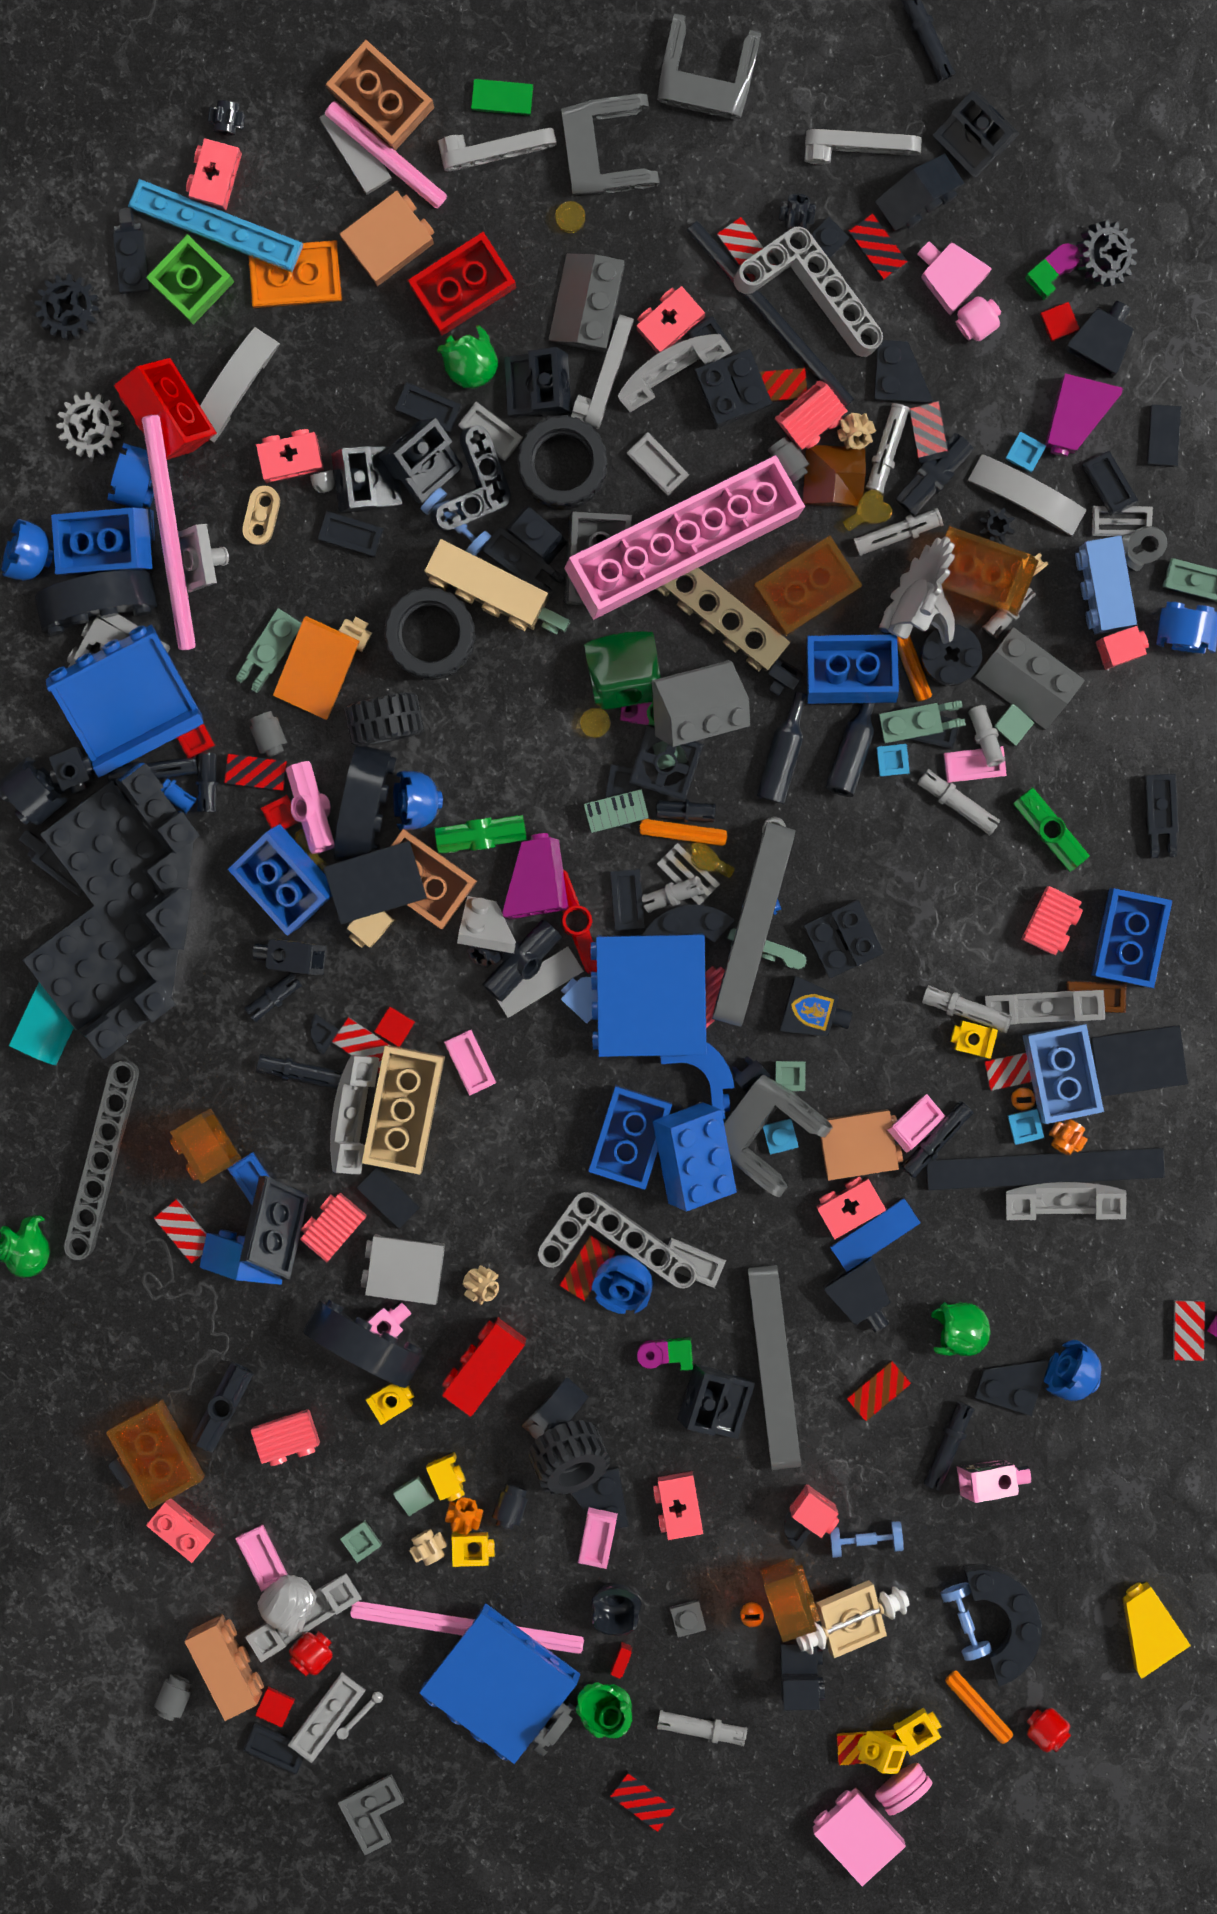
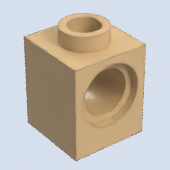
[347,912,394,948]

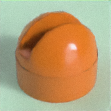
[1011,1087,1036,1111]
[740,1602,764,1627]

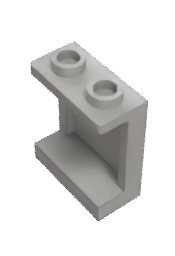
[361,1234,445,1305]

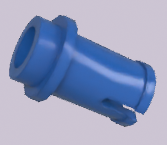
[161,778,197,814]

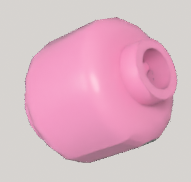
[955,296,1001,341]

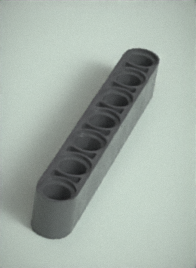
[712,822,796,1027]
[64,1060,139,1260]
[748,1265,801,1470]

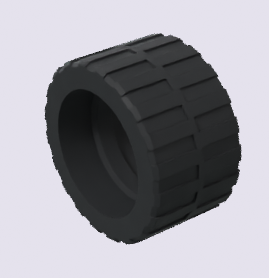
[517,415,607,510]
[384,587,476,680]

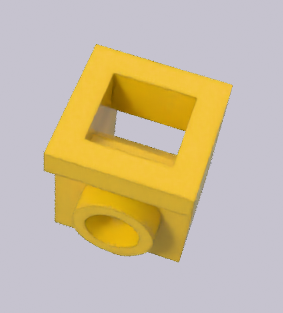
[950,1020,998,1059]
[366,1383,414,1425]
[426,1452,466,1502]
[452,1532,495,1567]
[893,1708,942,1756]
[857,1731,908,1774]

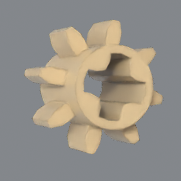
[837,413,876,450]
[339,617,372,652]
[463,1265,499,1305]
[409,1529,447,1566]

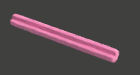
[325,101,447,208]

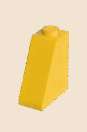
[1122,1582,1191,1679]

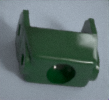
[584,631,661,710]

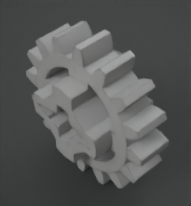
[57,392,123,458]

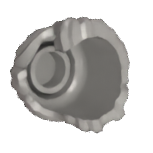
[257,1575,316,1637]

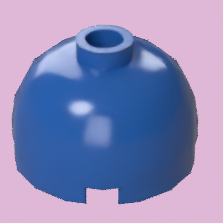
[1,519,54,581]
[393,771,443,830]
[592,1255,653,1314]
[1044,1340,1101,1401]

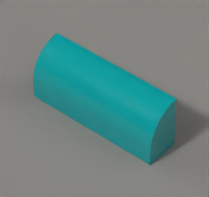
[9,983,74,1065]

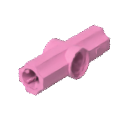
[286,761,335,854]

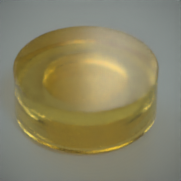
[556,201,585,233]
[580,708,610,738]

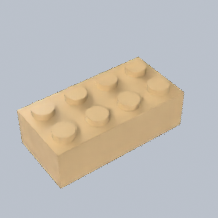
[425,539,549,631]
[362,1045,445,1175]

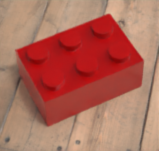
[408,232,517,336]
[114,358,217,460]
[442,1317,526,1417]

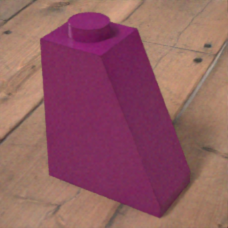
[1045,373,1123,457]
[503,833,568,919]

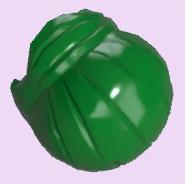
[437,325,498,388]
[0,1215,50,1278]
[931,1302,991,1356]
[576,1682,632,1738]

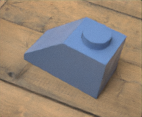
[561,977,598,1023]

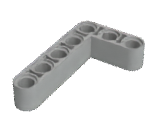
[734,227,883,357]
[538,1192,697,1288]

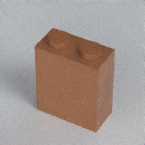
[340,191,435,286]
[820,1109,903,1181]

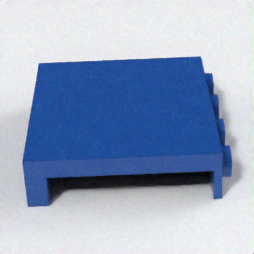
[46,624,204,778]
[591,933,707,1057]
[419,1603,580,1764]

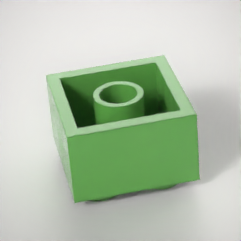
[146,234,234,325]

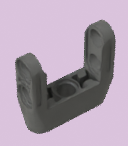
[657,13,761,119]
[561,94,660,194]
[724,1075,833,1197]

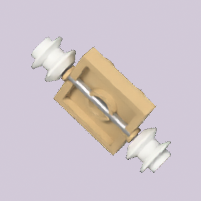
[796,1580,909,1658]

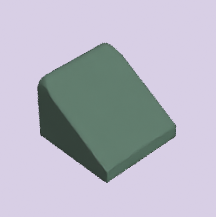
[993,704,1034,746]
[393,1475,434,1516]

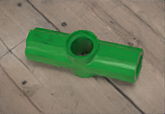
[1013,787,1090,872]
[435,815,527,853]

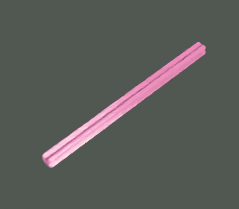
[142,415,196,650]
[350,1601,584,1654]

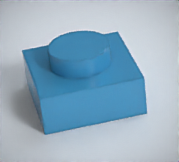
[1005,432,1046,473]
[876,744,910,777]
[1007,1109,1044,1145]
[763,1118,799,1155]

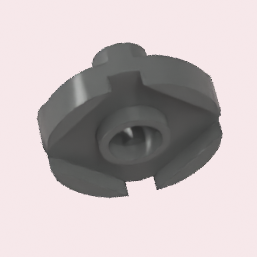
[532,1702,577,1757]

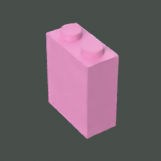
[813,1787,906,1886]

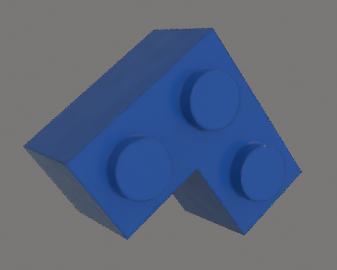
[200,1229,282,1285]

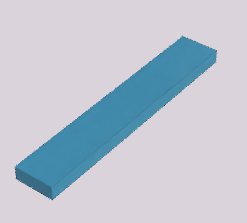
[128,179,303,272]

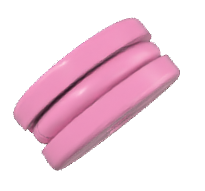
[875,1763,932,1815]

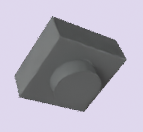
[670,1599,706,1638]

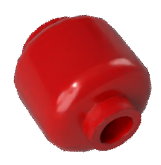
[289,1631,333,1676]
[1027,1708,1071,1752]

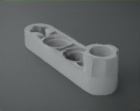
[438,128,557,171]
[804,129,922,165]
[571,314,634,429]

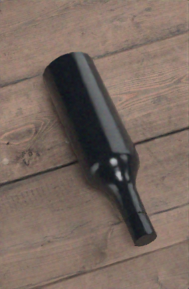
[757,691,807,804]
[826,703,875,797]

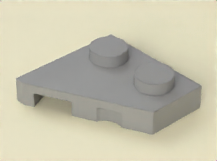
[457,896,516,953]

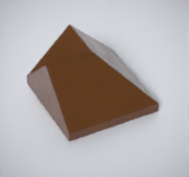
[803,445,866,508]

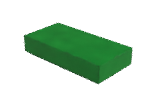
[471,79,533,116]

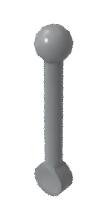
[337,1692,383,1739]

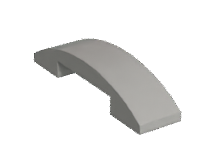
[200,327,280,443]
[618,334,732,412]
[968,454,1086,537]
[985,990,1105,1024]
[330,1055,380,1174]
[1006,1182,1126,1220]
[245,1573,362,1662]

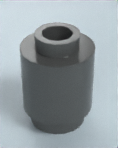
[767,436,809,483]
[250,711,287,757]
[154,1674,192,1721]

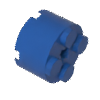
[107,443,154,508]
[1156,602,1217,654]

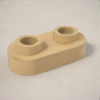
[243,486,280,545]

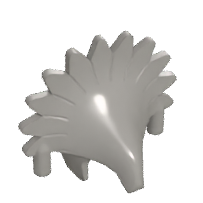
[879,536,955,644]

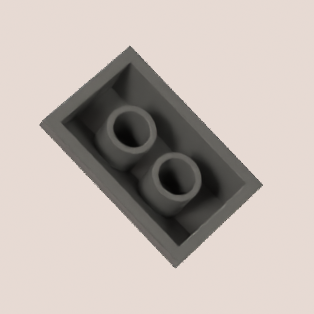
[548,253,625,354]
[564,512,632,605]
[974,627,1085,730]
[652,660,750,747]

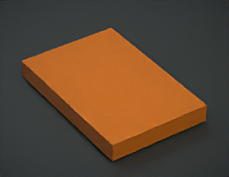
[249,240,342,308]
[273,616,360,720]

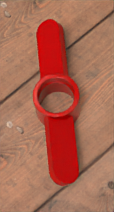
[561,869,597,975]

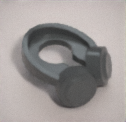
[1122,526,1167,571]

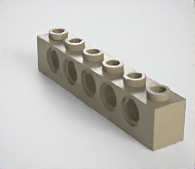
[656,568,790,672]

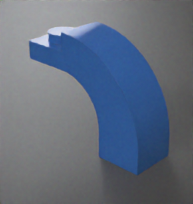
[660,1042,735,1119]

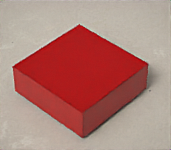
[1040,302,1080,342]
[177,724,216,758]
[261,795,299,829]
[374,1006,415,1047]
[610,1642,632,1679]
[255,1686,295,1728]

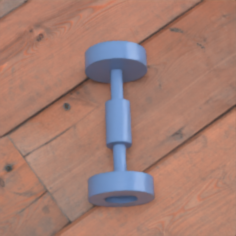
[420,487,492,556]
[830,1521,904,1558]
[940,1583,992,1661]

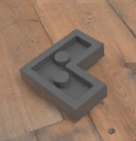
[338,1774,404,1855]

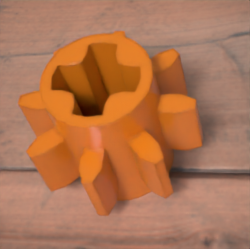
[1049,1119,1088,1155]
[445,1497,483,1535]

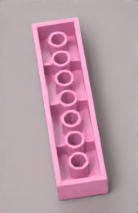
[564,455,805,620]

